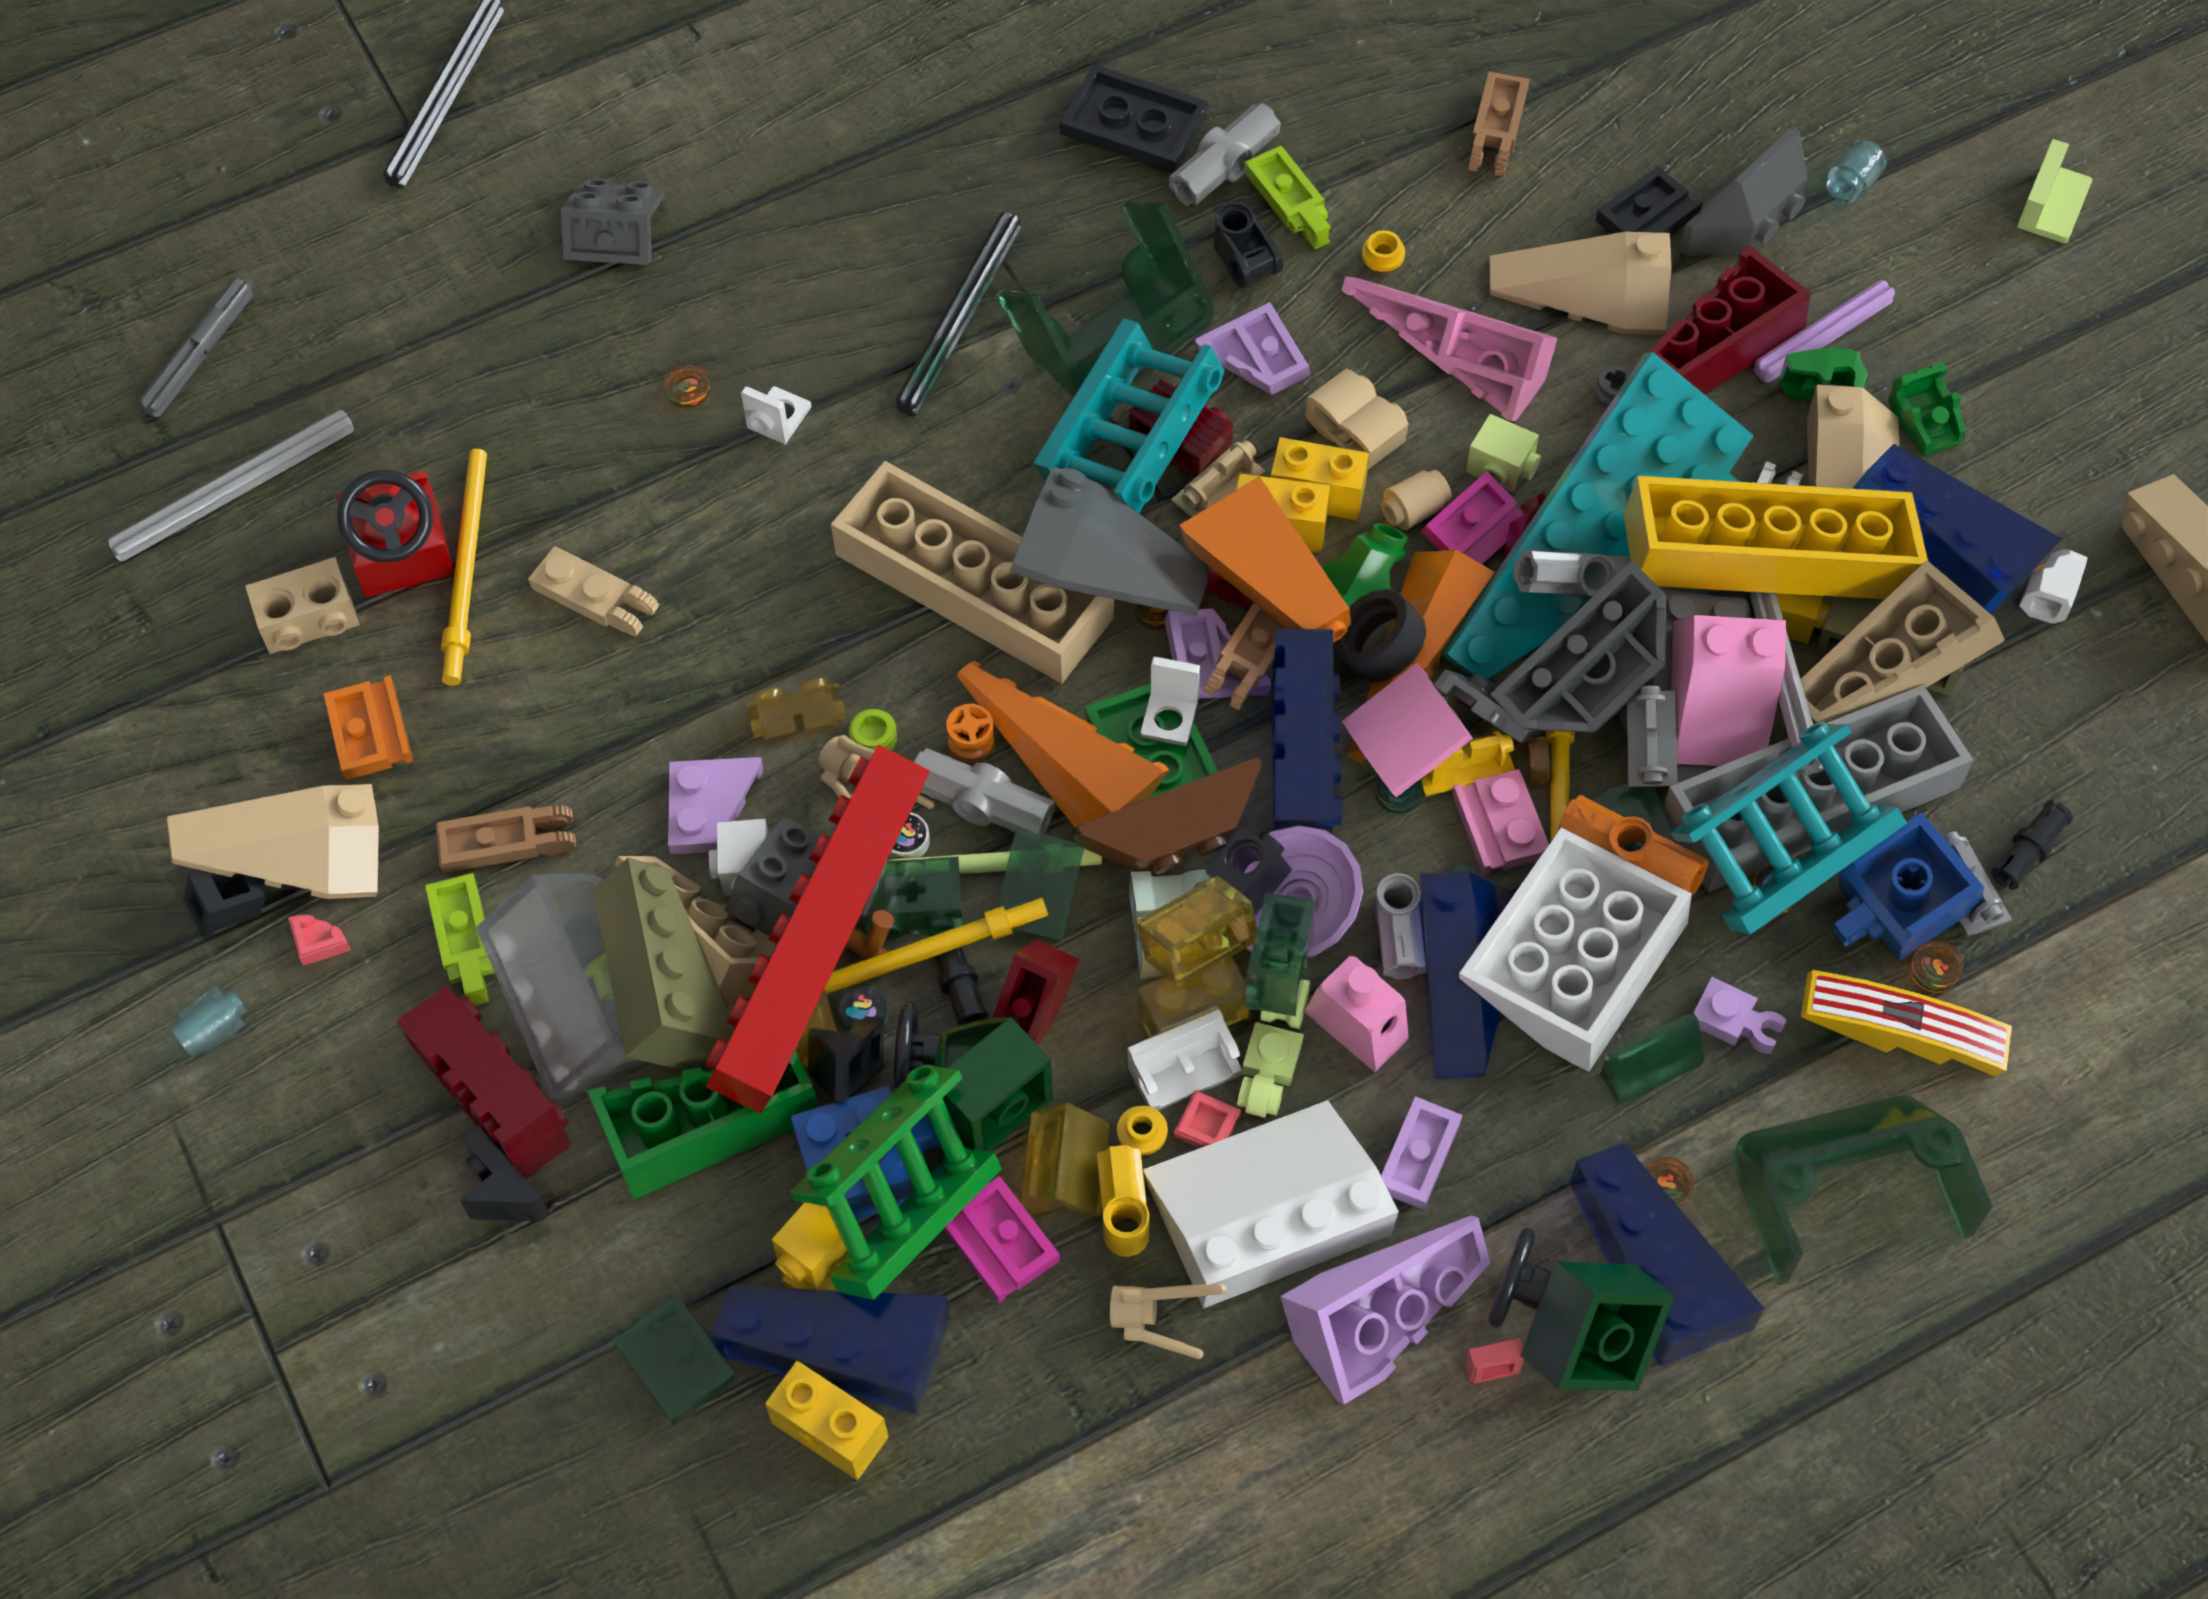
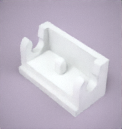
[1128,1009,1242,1111]

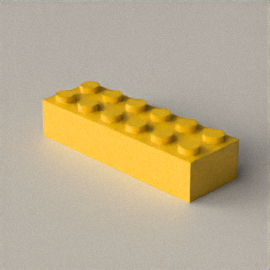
[1623,476,1928,599]

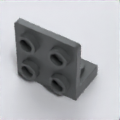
[561,179,664,265]

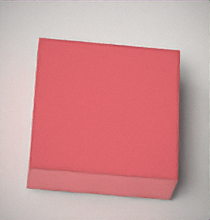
[1174,1090,1241,1148]
[1464,1337,1524,1384]

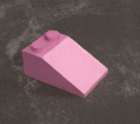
[1671,615,1786,767]

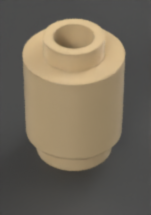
[1381,470,1452,530]

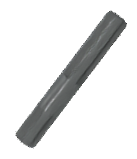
[138,278,253,418]

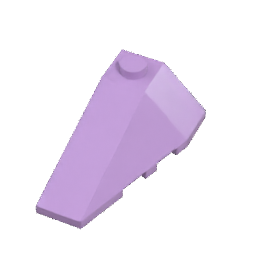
[1280,1215,1490,1405]

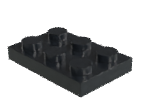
[1059,64,1209,172]

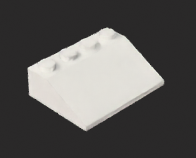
[1459,828,1692,1072]
[1143,1100,1399,1309]

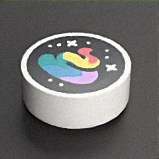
[889,812,930,859]

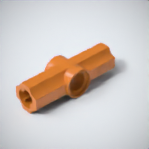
[1558,795,1709,895]

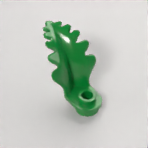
[1322,523,1408,607]

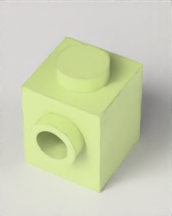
[1466,414,1541,494]

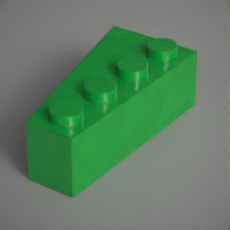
[587,1050,819,1200]

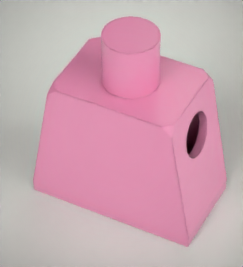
[1305,956,1409,1072]

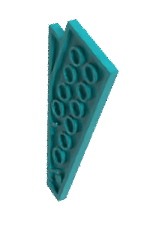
[1441,352,1754,679]

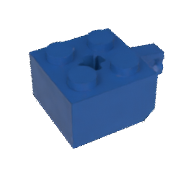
[1833,812,1985,961]
[790,1085,940,1220]

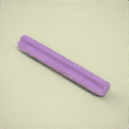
[1753,280,1895,383]

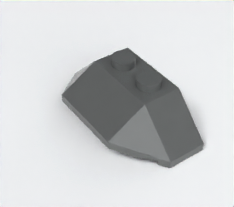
[1680,126,1808,256]
[1491,560,1666,733]

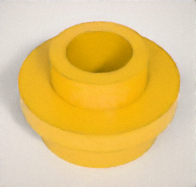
[1362,230,1405,272]
[1117,1106,1168,1156]

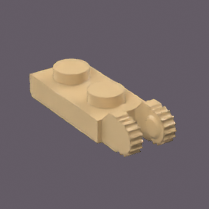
[528,546,659,636]

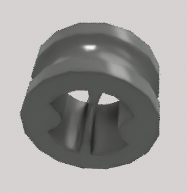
[1594,365,1632,408]

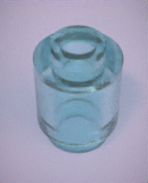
[1827,140,1887,203]
[169,986,248,1057]

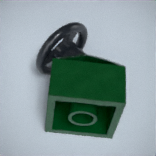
[894,1001,1053,1152]
[1488,1228,1675,1391]

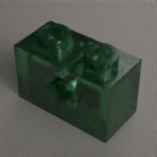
[862,856,963,940]
[1246,892,1315,1017]

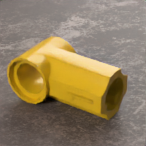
[1096,1145,1149,1257]

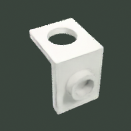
[741,386,811,445]
[1141,657,1200,746]

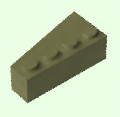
[593,858,735,1071]

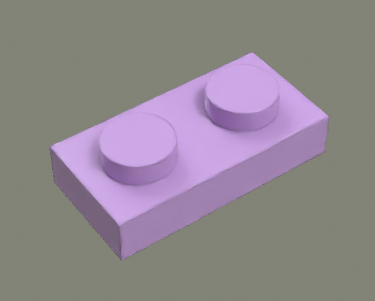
[1381,1096,1463,1210]

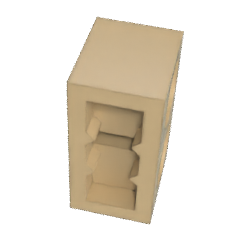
[245,557,360,654]

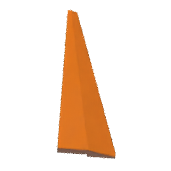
[1348,549,1495,764]
[956,661,1169,828]

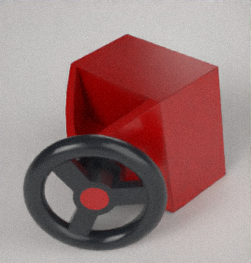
[336,470,455,598]

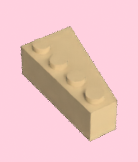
[2121,474,2208,643]

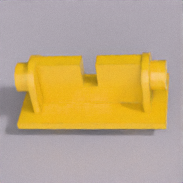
[1419,731,1515,797]

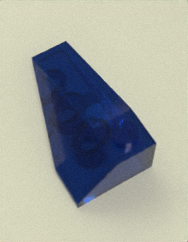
[1418,871,1514,1079]

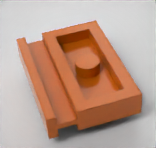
[323,675,413,780]

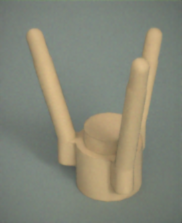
[818,735,935,809]
[1110,1284,1227,1359]

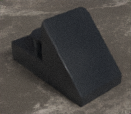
[808,1016,884,1103]
[461,1126,549,1221]

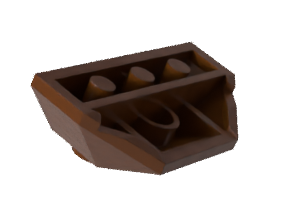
[1073,757,1262,874]

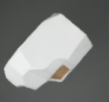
[2019,549,2087,624]

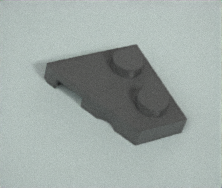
[1434,670,1543,745]

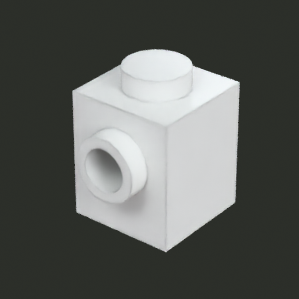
[709,819,769,896]

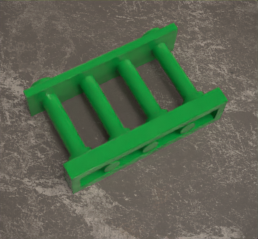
[790,1065,1002,1300]

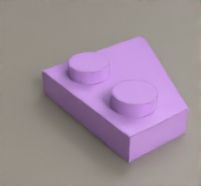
[1195,302,1311,395]
[1165,609,1271,699]
[668,757,763,855]

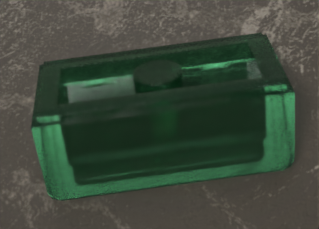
[1600,1013,1704,1103]

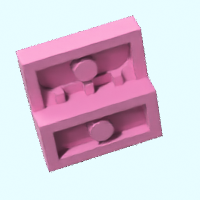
[1342,663,1473,797]

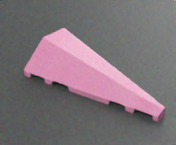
[1342,276,1558,421]

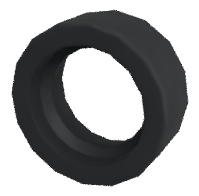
[1333,589,1426,682]

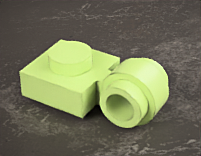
[1237,1022,1304,1118]

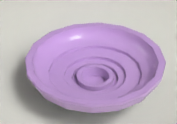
[1223,826,1363,963]

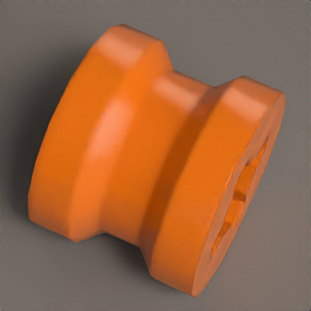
[946,704,995,763]

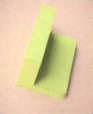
[2017,139,2092,243]

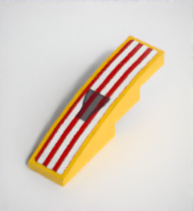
[1801,970,2012,1077]

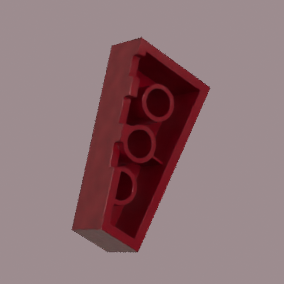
[1648,245,1811,395]
[397,985,571,1179]

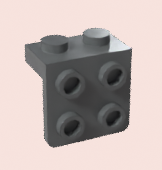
[725,818,820,936]

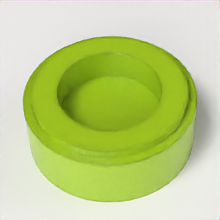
[849,709,897,750]

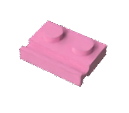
[1452,769,1549,876]

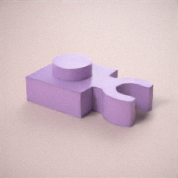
[1689,977,1787,1054]

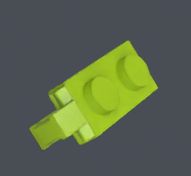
[1244,146,1331,249]
[425,873,495,1006]

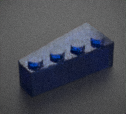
[1852,444,2062,614]
[1272,629,1342,834]
[1569,1142,1765,1367]
[711,1286,950,1414]

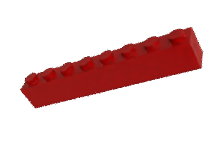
[705,744,930,1114]

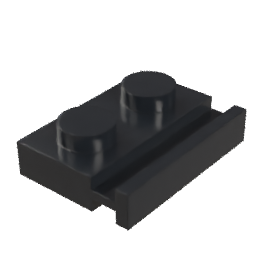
[1595,166,1703,235]

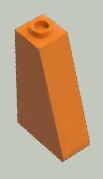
[1180,477,1351,649]

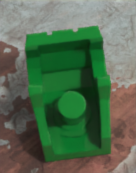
[1778,347,1868,405]
[1888,362,1966,457]

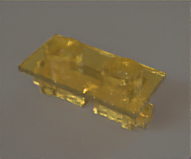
[746,678,846,740]

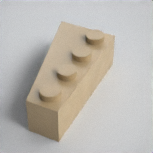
[1800,560,2005,725]

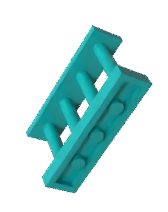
[1034,318,1225,513]
[1671,721,1907,934]

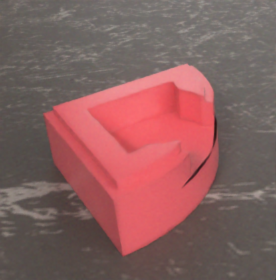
[288,915,351,966]

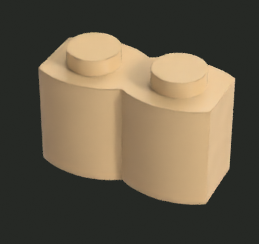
[1305,368,1409,471]

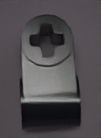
[1214,202,1283,289]

